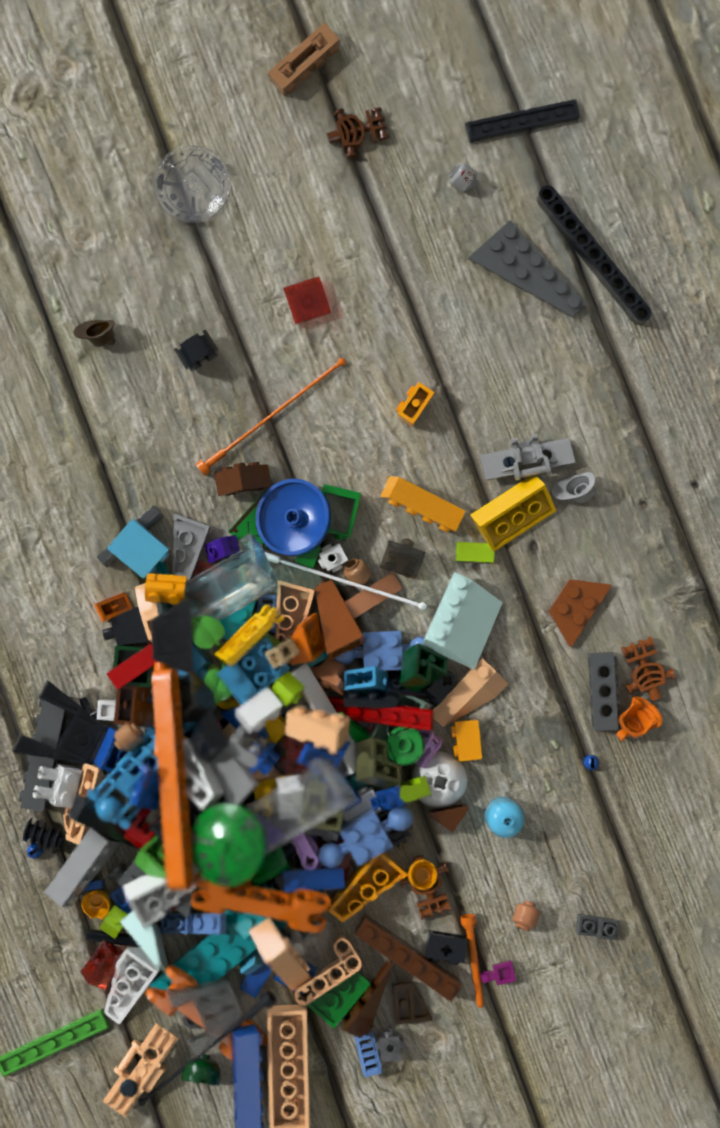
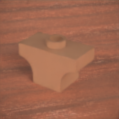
[310,657,346,695]

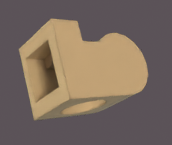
[265,638,300,668]

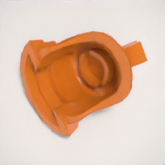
[616,697,663,742]

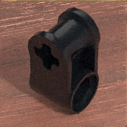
[423,671,456,707]

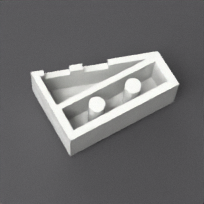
[183,738,225,809]

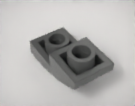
[575,914,619,940]

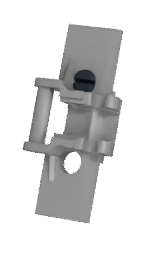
[480,434,576,481]

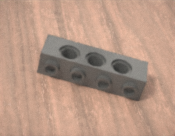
[587,652,620,731]

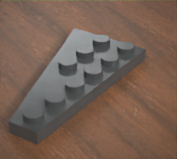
[468,220,587,318]

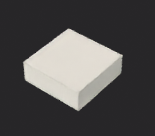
[97,699,116,721]

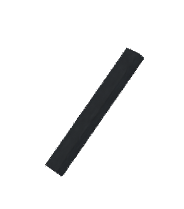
[465,99,580,143]

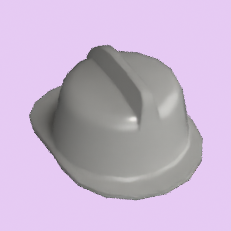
[552,472,596,503]

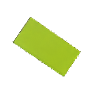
[455,542,495,563]

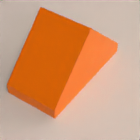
[94,592,133,622]

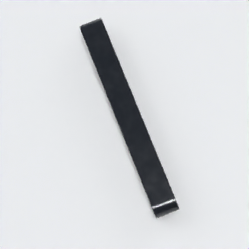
[537,185,652,325]

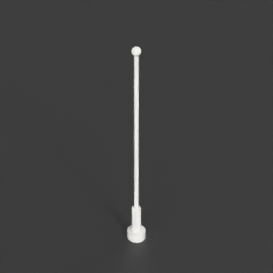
[248,544,426,610]

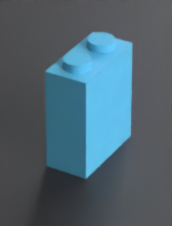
[107,518,169,579]

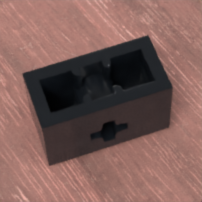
[425,930,468,965]

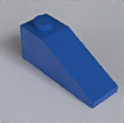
[283,868,345,892]

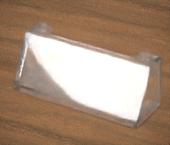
[246,758,358,856]

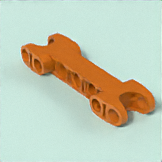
[191,872,330,933]
[146,965,268,1061]

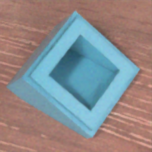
[240,949,263,975]

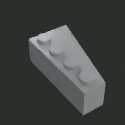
[44,829,122,907]

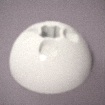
[411,751,468,809]

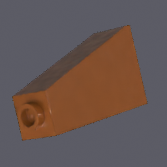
[315,580,364,661]

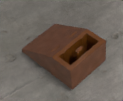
[114,685,155,726]

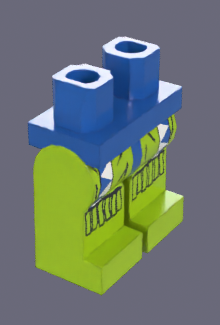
[370,776,431,811]

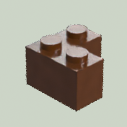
[214,462,271,496]

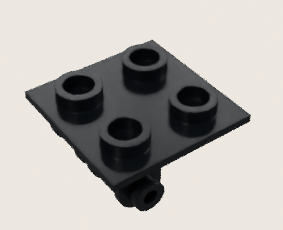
[387,670,426,697]

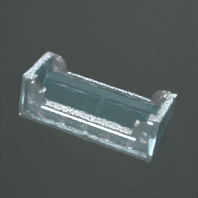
[157,533,278,627]

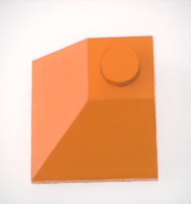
[290,613,326,665]

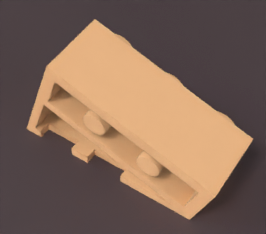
[285,705,350,754]

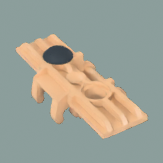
[103,1022,179,1117]

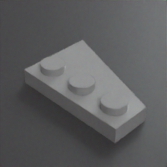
[172,514,211,580]

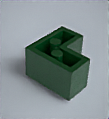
[400,643,448,692]

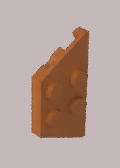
[548,579,611,647]

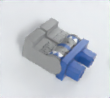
[224,725,280,776]

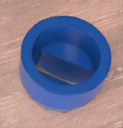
[583,755,600,771]
[27,843,44,859]

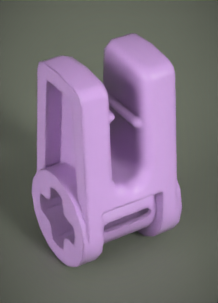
[414,730,442,768]
[293,833,323,870]

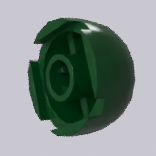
[181,1054,221,1086]

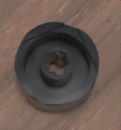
[174,330,219,371]

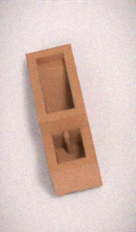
[345,572,403,619]

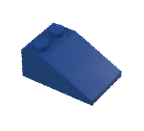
[94,727,156,781]

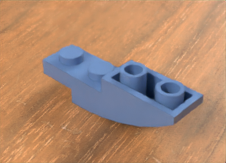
[161,913,226,934]

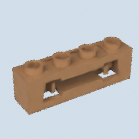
[268,22,340,96]

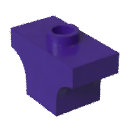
[204,535,241,564]

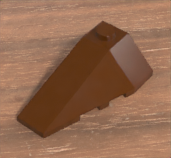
[342,959,393,1038]

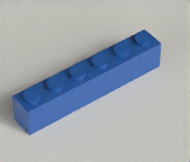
[232,1024,264,1128]

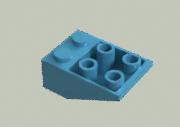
[216,637,290,705]

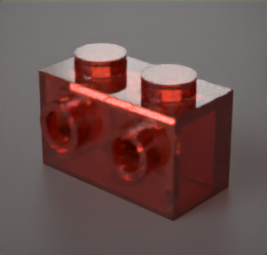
[281,736,311,775]
[80,941,124,990]

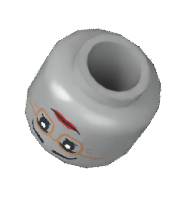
[449,163,478,192]

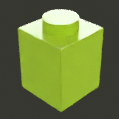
[270,671,305,707]
[99,905,128,939]

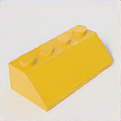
[470,475,557,551]

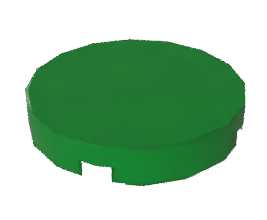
[386,727,425,765]

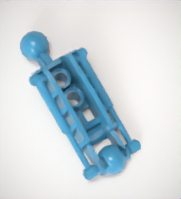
[86,707,202,830]

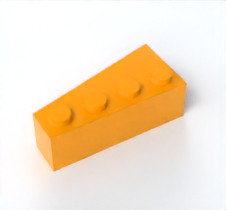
[380,476,466,533]
[328,852,408,923]

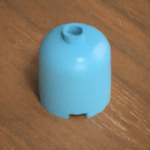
[484,797,525,838]

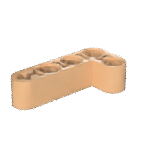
[295,935,362,1005]

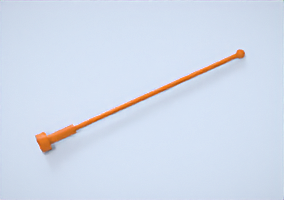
[196,358,346,476]

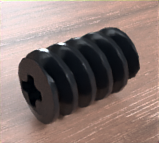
[23,817,67,854]

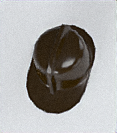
[73,320,115,347]

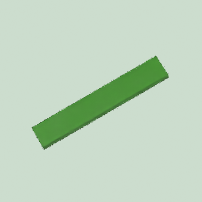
[0,1008,110,1077]

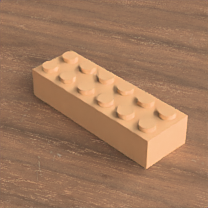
[267,1004,310,1128]

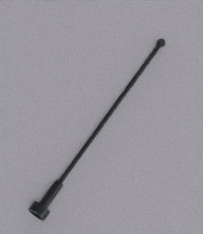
[138,990,277,1106]

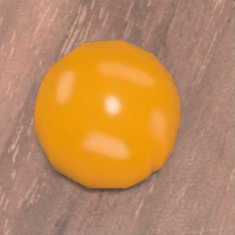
[408,860,437,890]
[81,889,111,920]

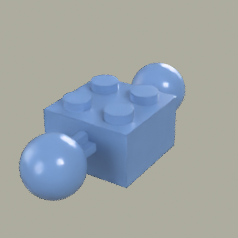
[334,631,425,671]
[318,806,413,868]

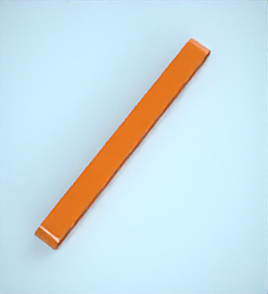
[152,668,193,891]

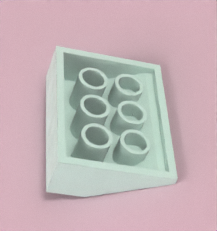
[422,572,503,670]

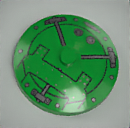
[190,804,267,887]

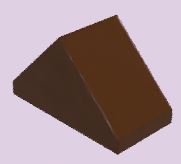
[428,804,468,832]

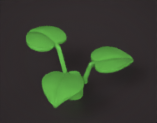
[191,616,281,705]

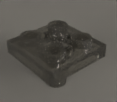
[380,538,426,579]

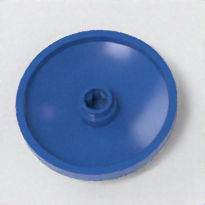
[256,479,331,556]

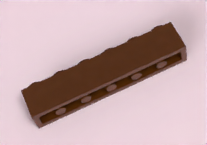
[355,914,462,1002]

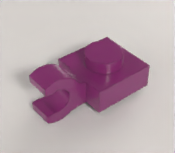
[480,960,516,986]

